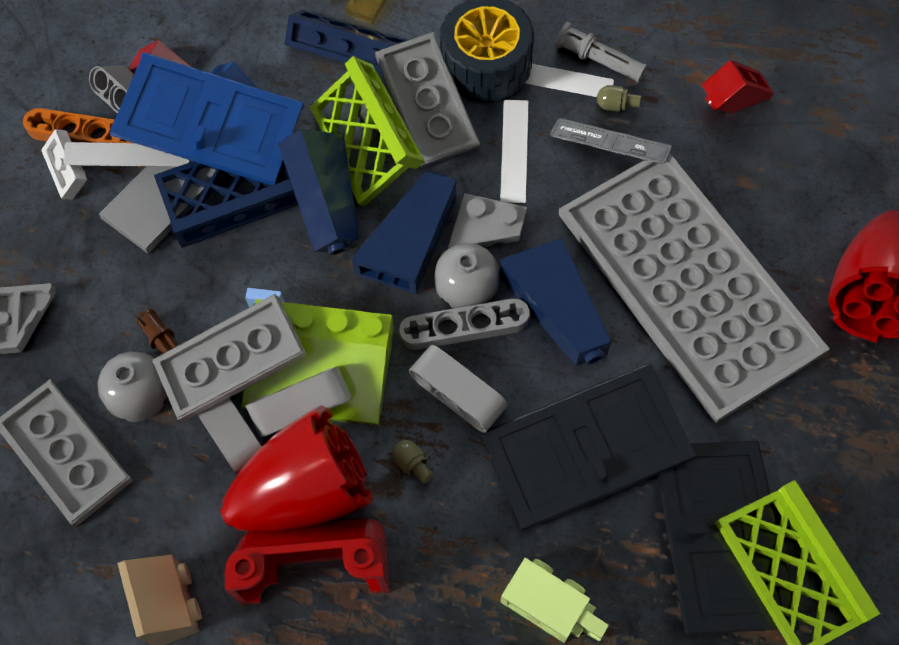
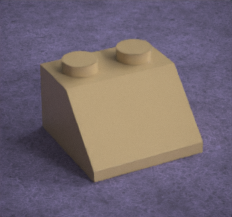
[117,555,202,645]

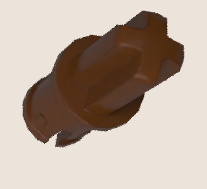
[136,309,179,355]

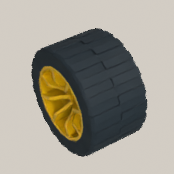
[440,0,534,102]

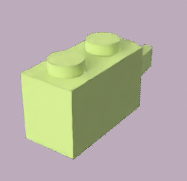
[501,558,609,643]

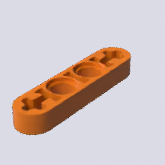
[23,108,132,143]

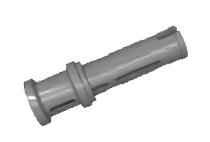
[555,22,647,83]

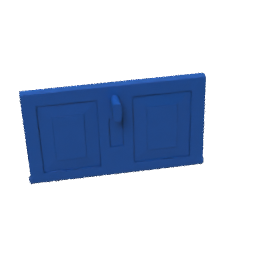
[110,52,305,185]

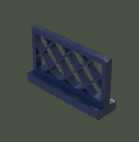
[154,161,298,248]

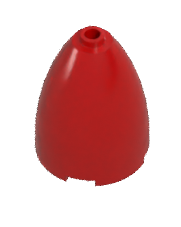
[828,210,899,342]
[220,405,373,531]

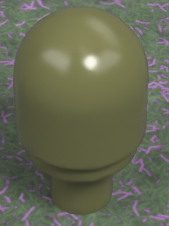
[597,85,641,112]
[392,440,434,484]

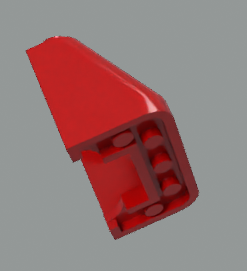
[225,518,390,606]

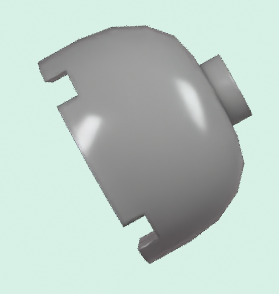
[434,243,500,308]
[97,351,167,422]

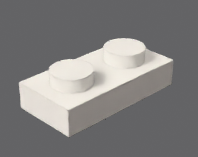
[41,129,87,200]

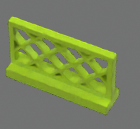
[310,56,425,206]
[715,480,880,645]

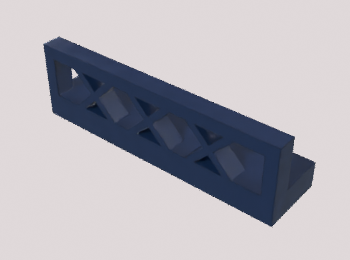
[285,10,408,73]

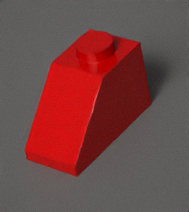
[702,60,775,114]

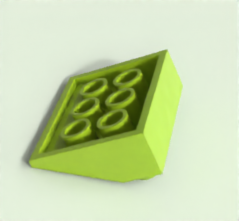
[242,299,395,426]

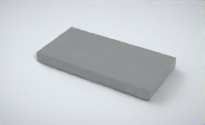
[375,32,480,168]
[99,160,225,254]
[152,293,307,423]
[0,379,133,528]

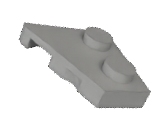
[448,193,527,249]
[0,283,56,354]

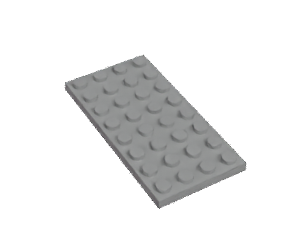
[559,153,829,424]

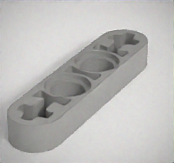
[399,299,529,350]

